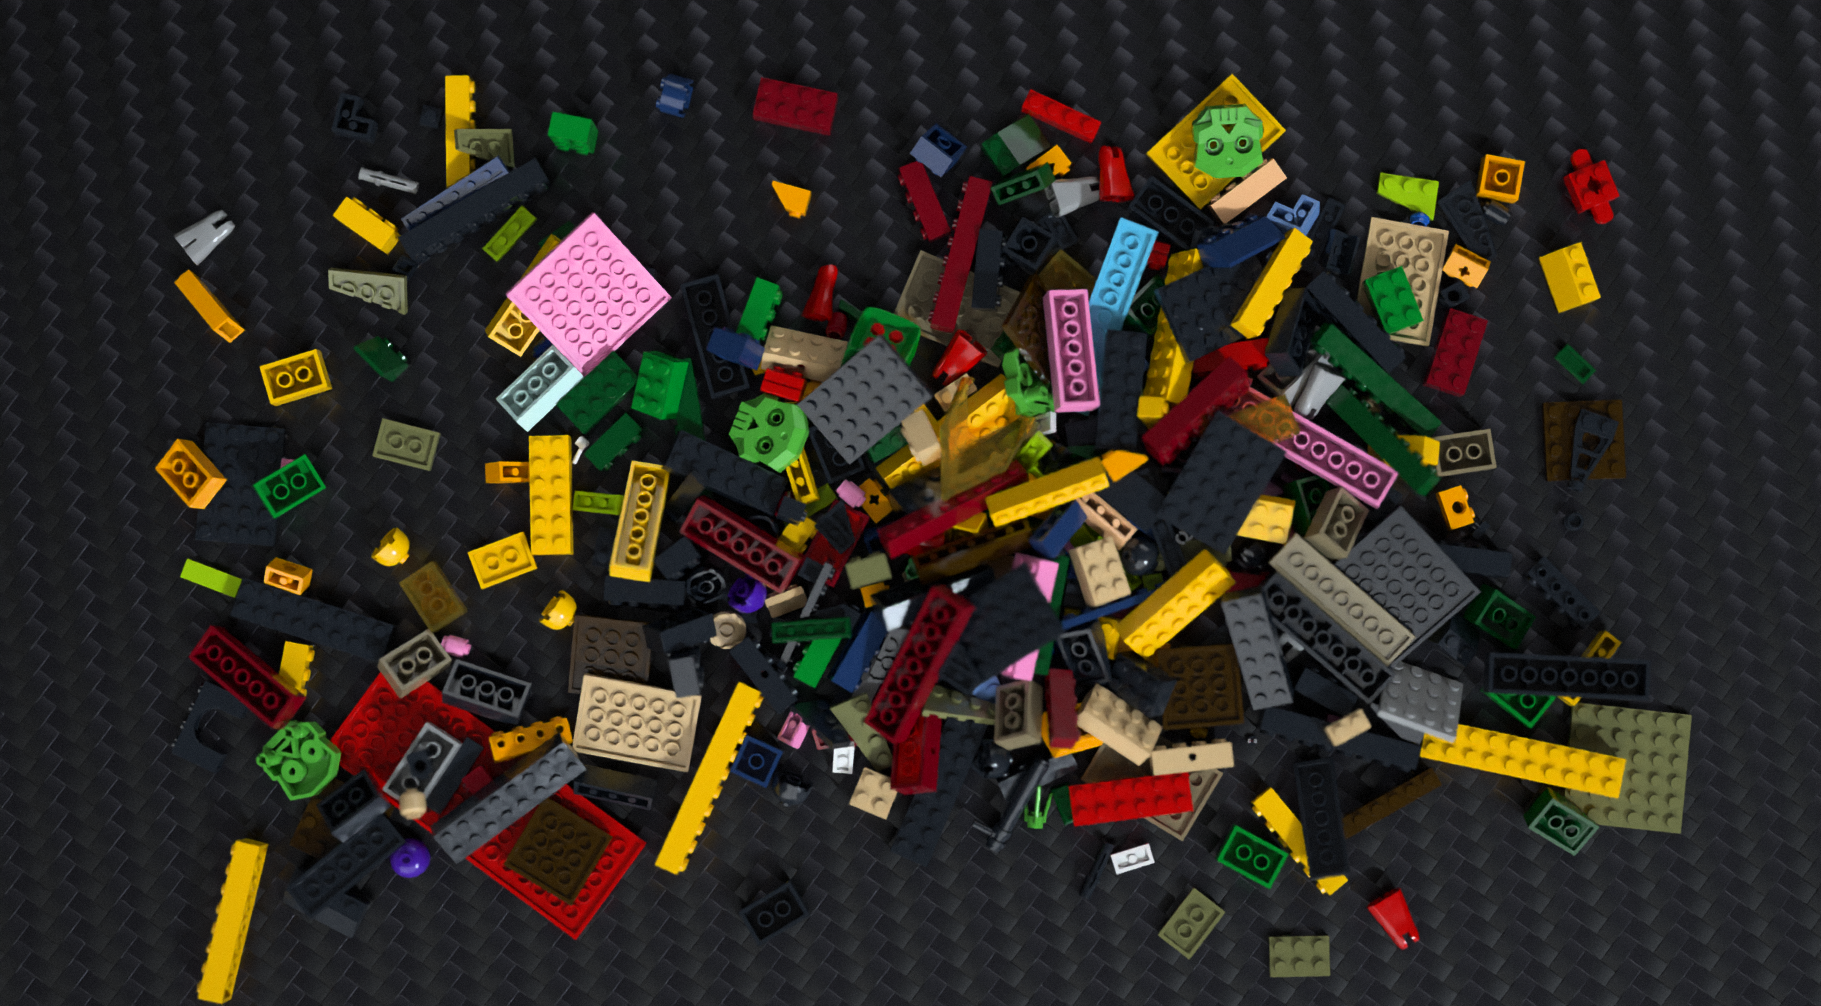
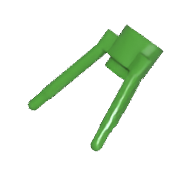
[1024,785,1053,829]

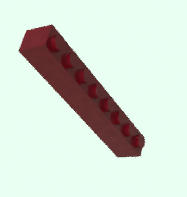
[928,176,992,334]
[878,459,1028,559]

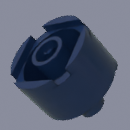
[656,74,693,118]

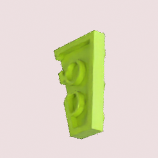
[1377,173,1439,221]

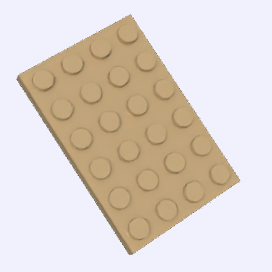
[1356,217,1449,347]
[572,673,702,772]

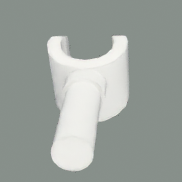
[572,436,589,464]

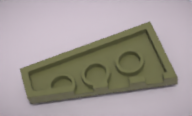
[328,268,407,315]
[922,685,996,725]
[829,692,893,772]

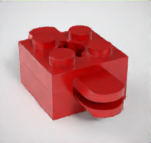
[1563,149,1620,224]

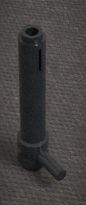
[971,756,1050,852]

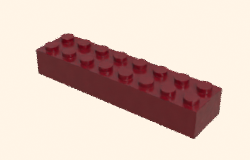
[864,585,975,744]

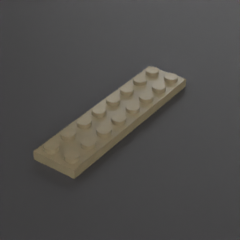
[1269,533,1415,666]

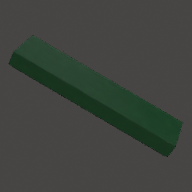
[772,617,851,643]

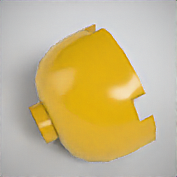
[371,527,410,566]
[539,590,577,630]

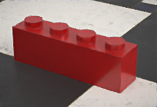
[1021,89,1101,144]

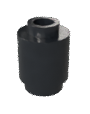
[1482,199,1512,226]

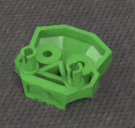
[1192,104,1263,178]
[1002,345,1055,417]
[729,392,809,473]
[256,720,341,801]

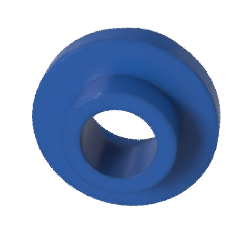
[1410,212,1430,227]

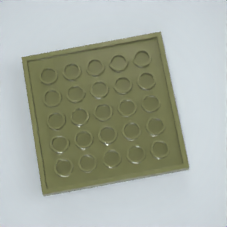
[1563,703,1692,834]

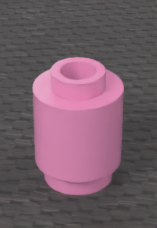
[836,480,866,508]
[441,635,471,659]

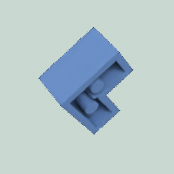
[1267,194,1320,236]

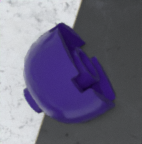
[728,573,767,613]
[390,838,431,878]

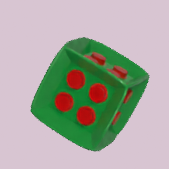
[840,307,921,368]

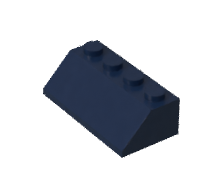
[1197,214,1285,268]
[827,609,889,692]

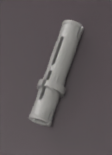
[359,167,419,194]

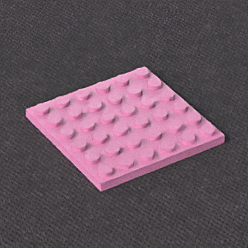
[505,212,672,377]

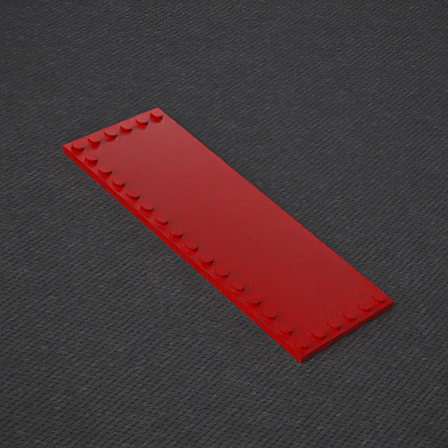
[330,672,647,940]

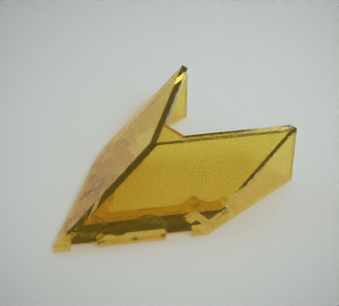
[940,377,1036,501]

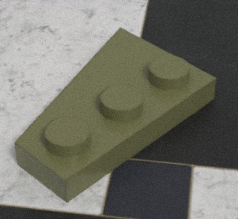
[454,129,515,169]

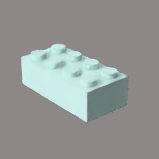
[496,345,585,432]

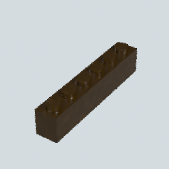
[912,517,1033,586]
[1342,767,1442,839]

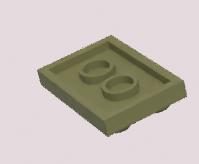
[372,418,441,471]
[1157,887,1225,959]
[1268,935,1330,977]

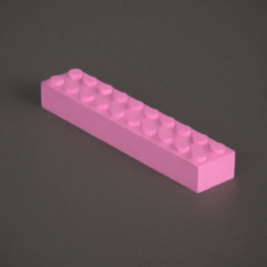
[1222,387,1398,509]

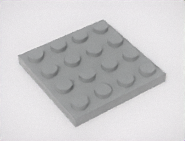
[1377,661,1463,743]

